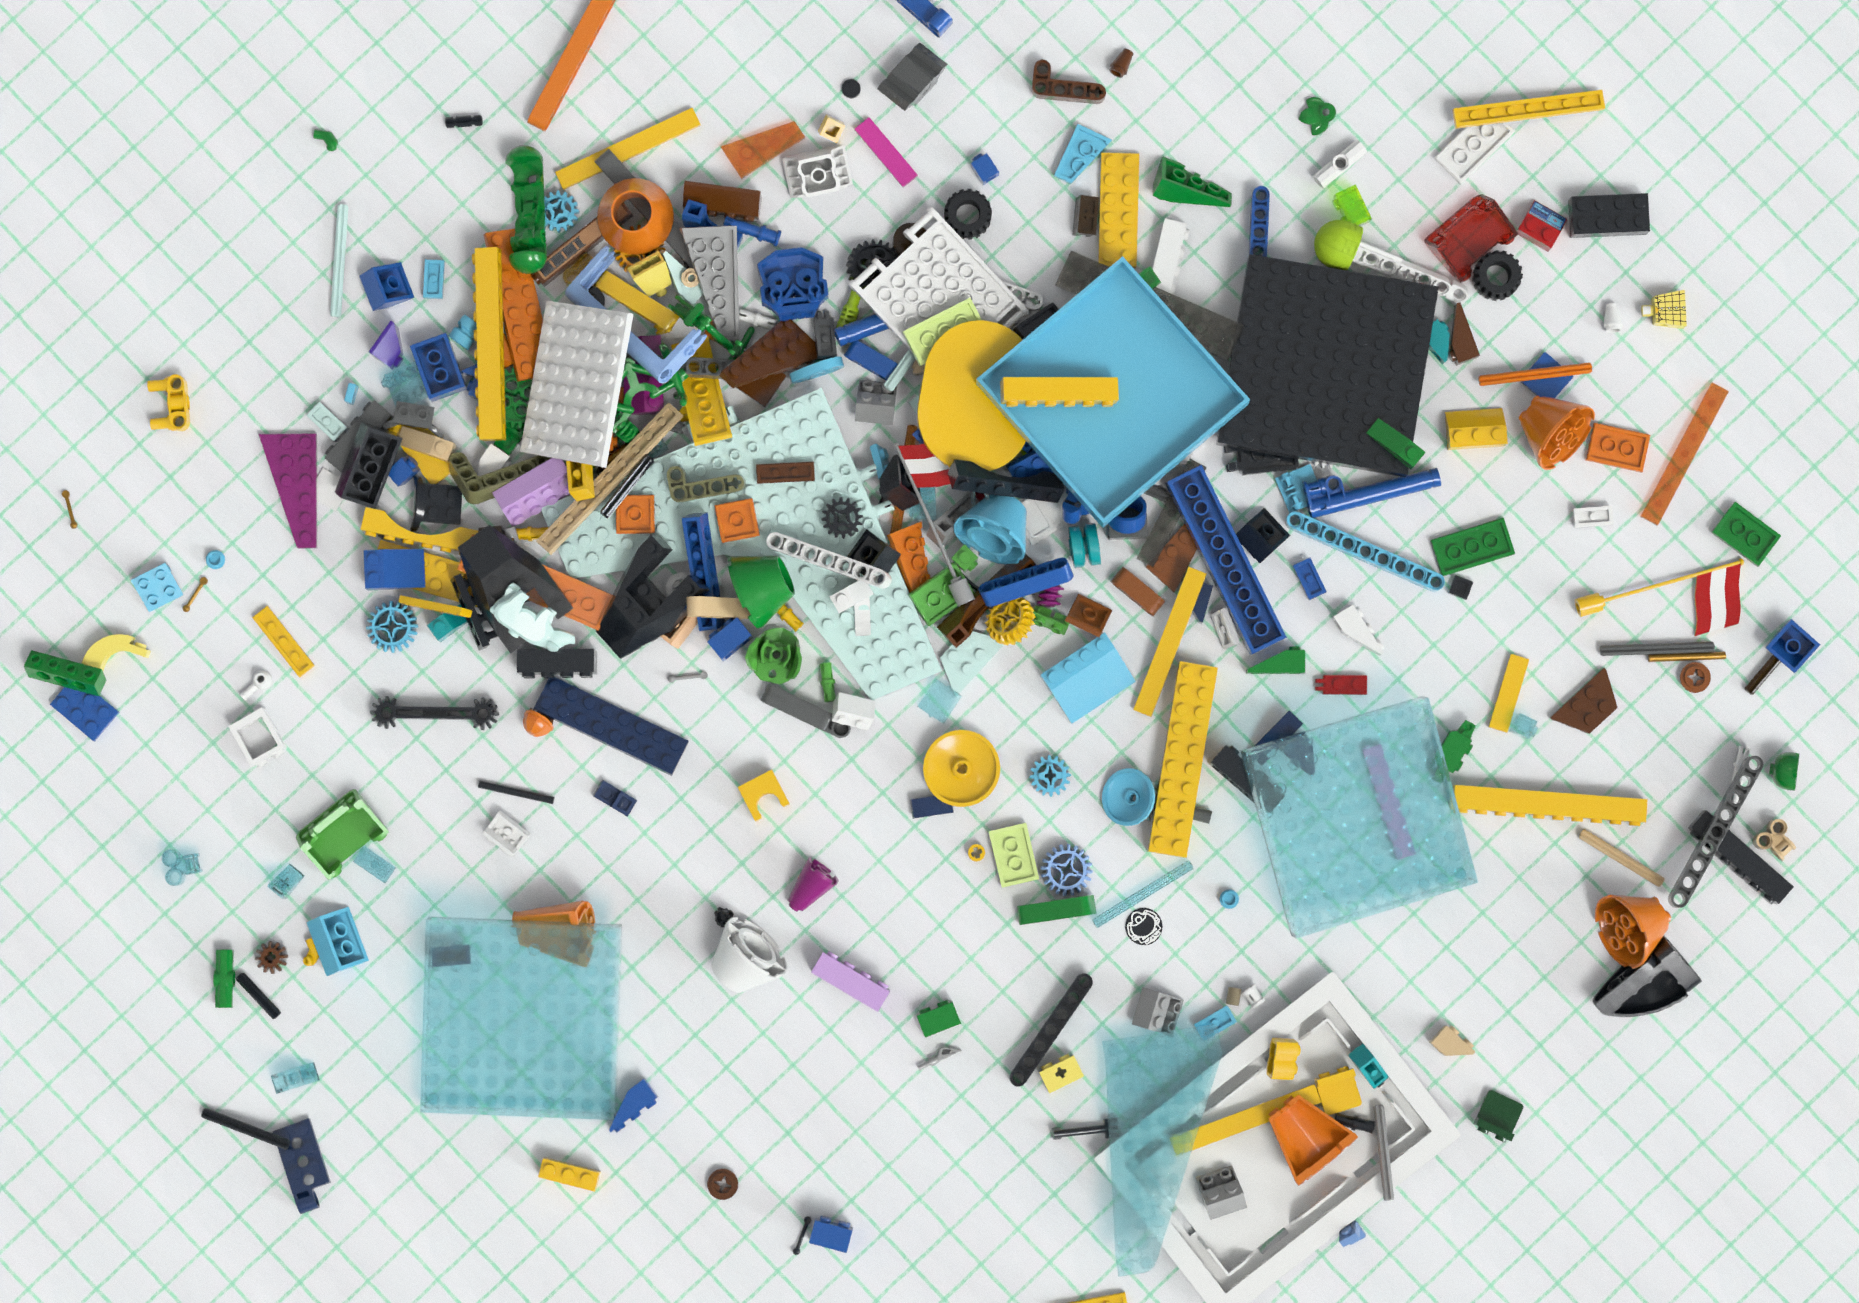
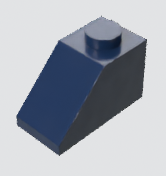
[1192,583,1213,624]

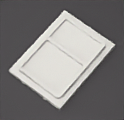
[1019,483,1069,546]

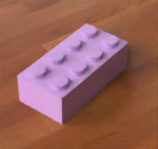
[492,458,570,526]
[811,951,890,1012]

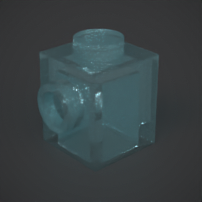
[1509,713,1538,740]

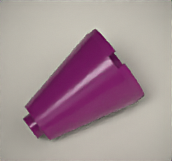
[788,857,839,912]

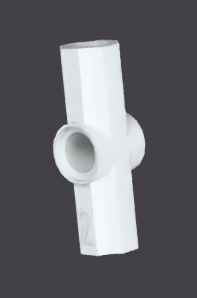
[1313,140,1367,189]

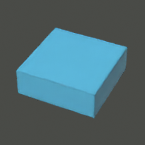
[344,383,359,405]

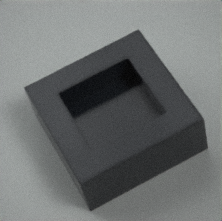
[1448,575,1473,600]

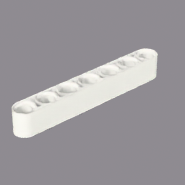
[766,532,892,589]

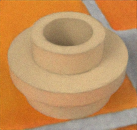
[681,268,699,288]

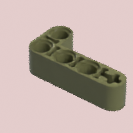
[667,466,746,502]

